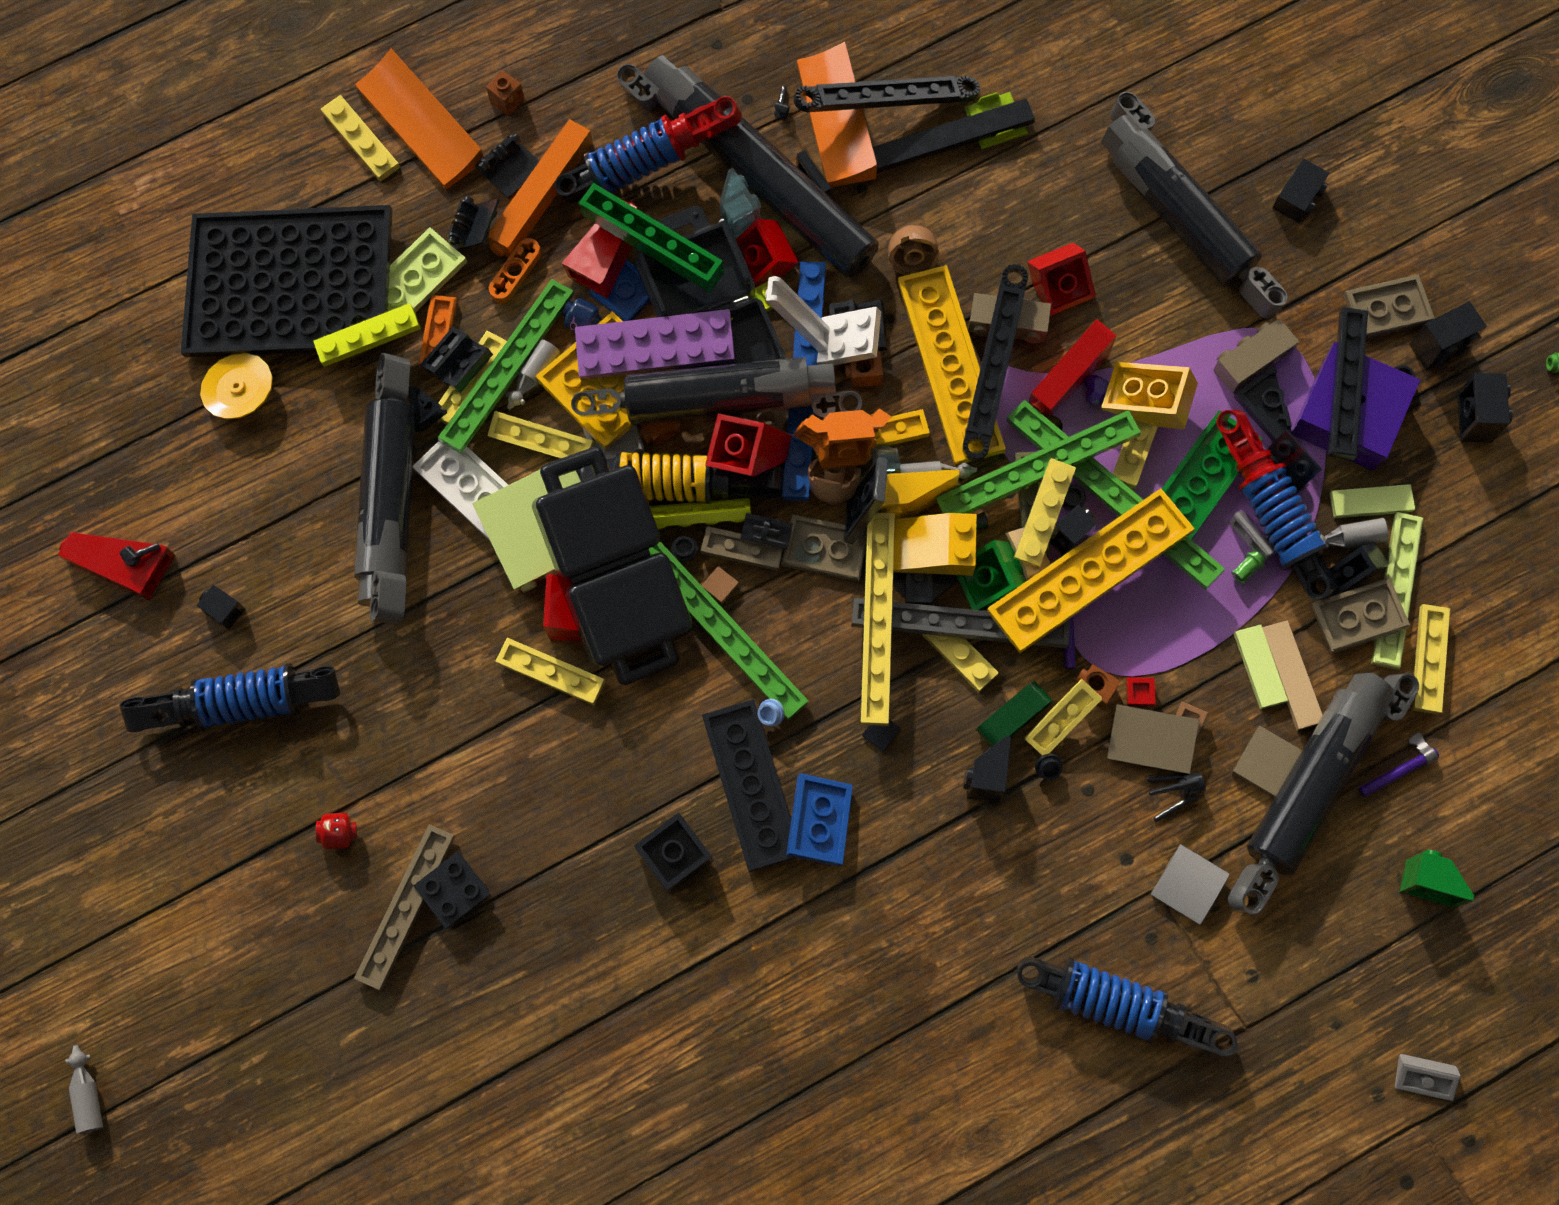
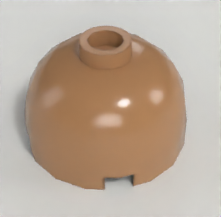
[888,225,940,275]
[808,458,861,505]

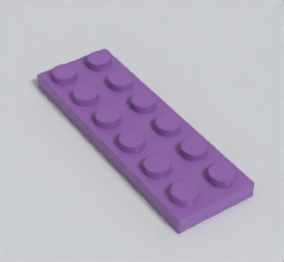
[575,309,735,380]

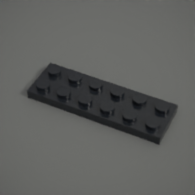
[702,699,795,872]

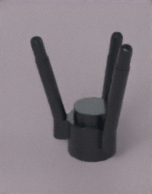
[1146,772,1206,822]

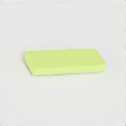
[1330,484,1415,518]
[1234,625,1288,709]

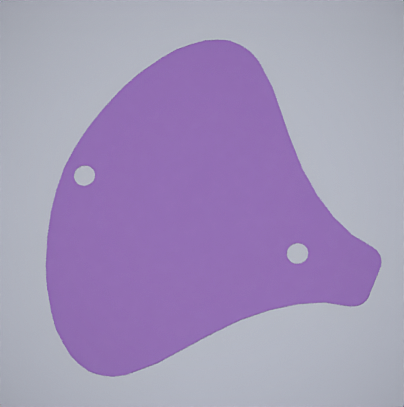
[996,328,1326,677]

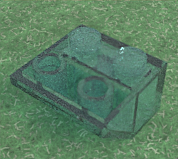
[720,168,762,239]

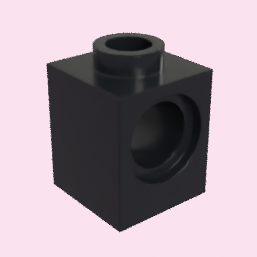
[196,585,245,630]

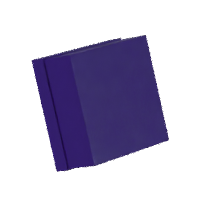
[1292,342,1420,471]

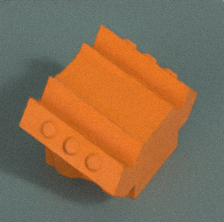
[793,409,891,469]

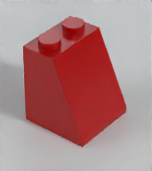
[705,414,792,477]
[543,574,582,642]

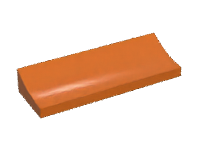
[797,42,877,187]
[355,48,484,190]

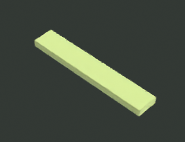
[1371,512,1423,670]

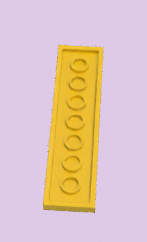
[897,265,1006,466]
[987,488,1195,653]

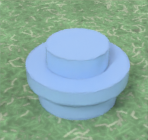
[758,699,784,726]

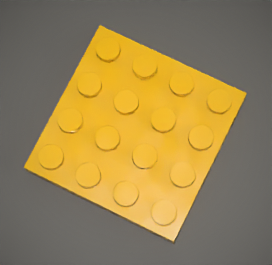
[536,311,671,450]

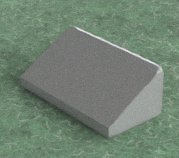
[1229,511,1276,560]
[1395,1054,1461,1101]

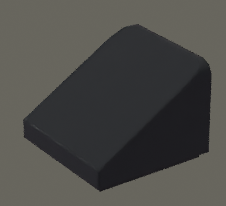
[862,719,901,752]

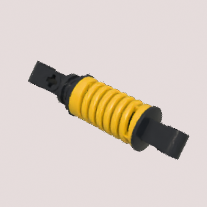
[576,450,784,504]

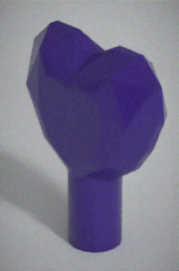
[1085,375,1109,405]

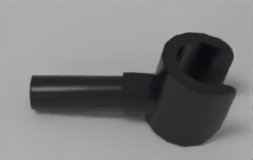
[774,86,790,120]
[119,543,161,566]

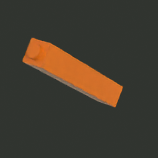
[487,119,593,257]

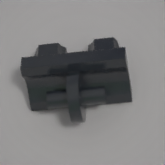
[740,513,793,550]

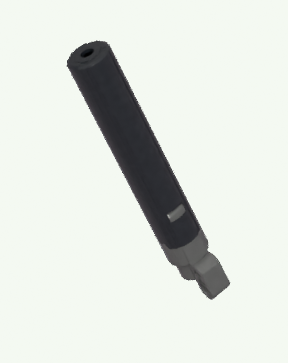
[617,55,879,278]

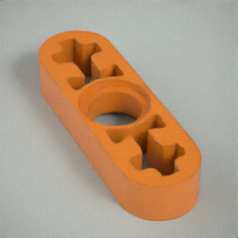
[489,238,541,304]

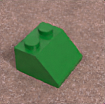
[957,540,1027,611]
[1399,850,1474,908]

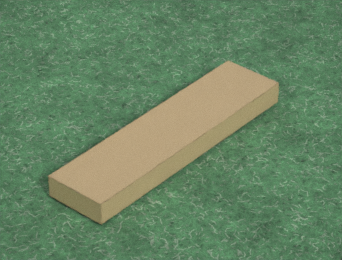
[1262,620,1323,731]

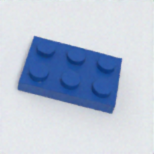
[786,773,853,867]

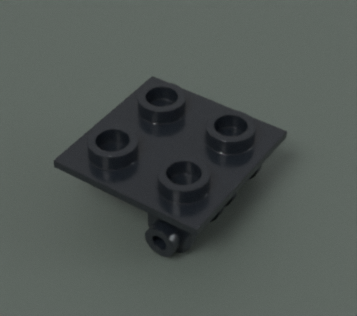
[474,133,539,199]
[447,196,500,251]
[1266,429,1322,497]
[413,851,491,929]

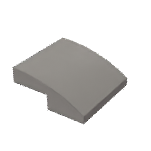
[1151,844,1229,924]

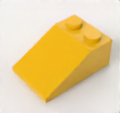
[1101,362,1198,429]
[878,469,960,519]
[893,513,977,576]

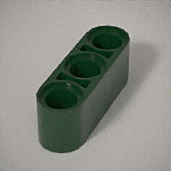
[976,680,1053,747]

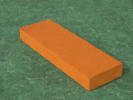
[418,295,458,369]

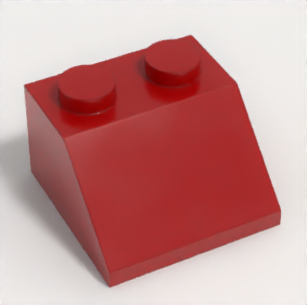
[736,219,798,288]
[1027,243,1096,316]

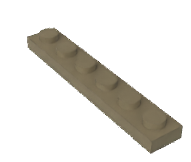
[354,824,455,991]

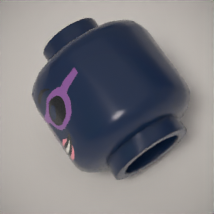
[562,298,602,332]

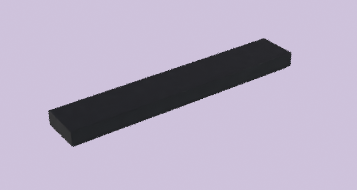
[1327,307,1368,460]

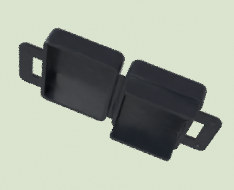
[635,206,786,417]
[532,447,693,685]

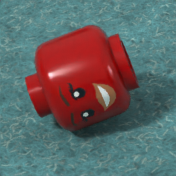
[316,813,357,850]

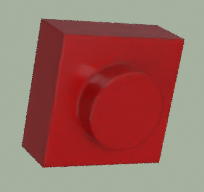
[1126,677,1156,707]

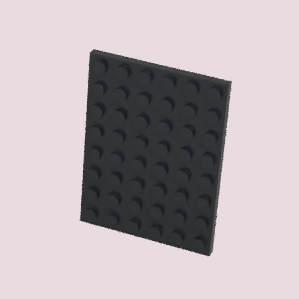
[181,205,393,357]

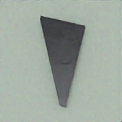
[1234,365,1292,442]

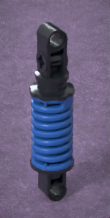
[119,663,341,732]
[1017,957,1238,1056]

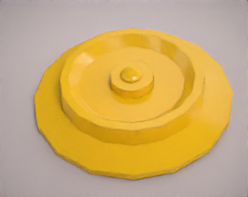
[200,353,273,420]

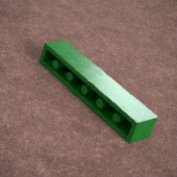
[579,183,725,293]

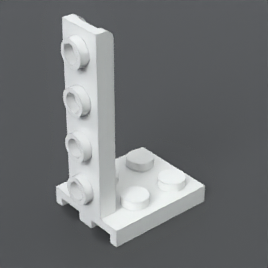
[765,276,881,365]

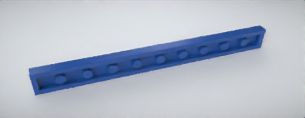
[782,262,826,501]

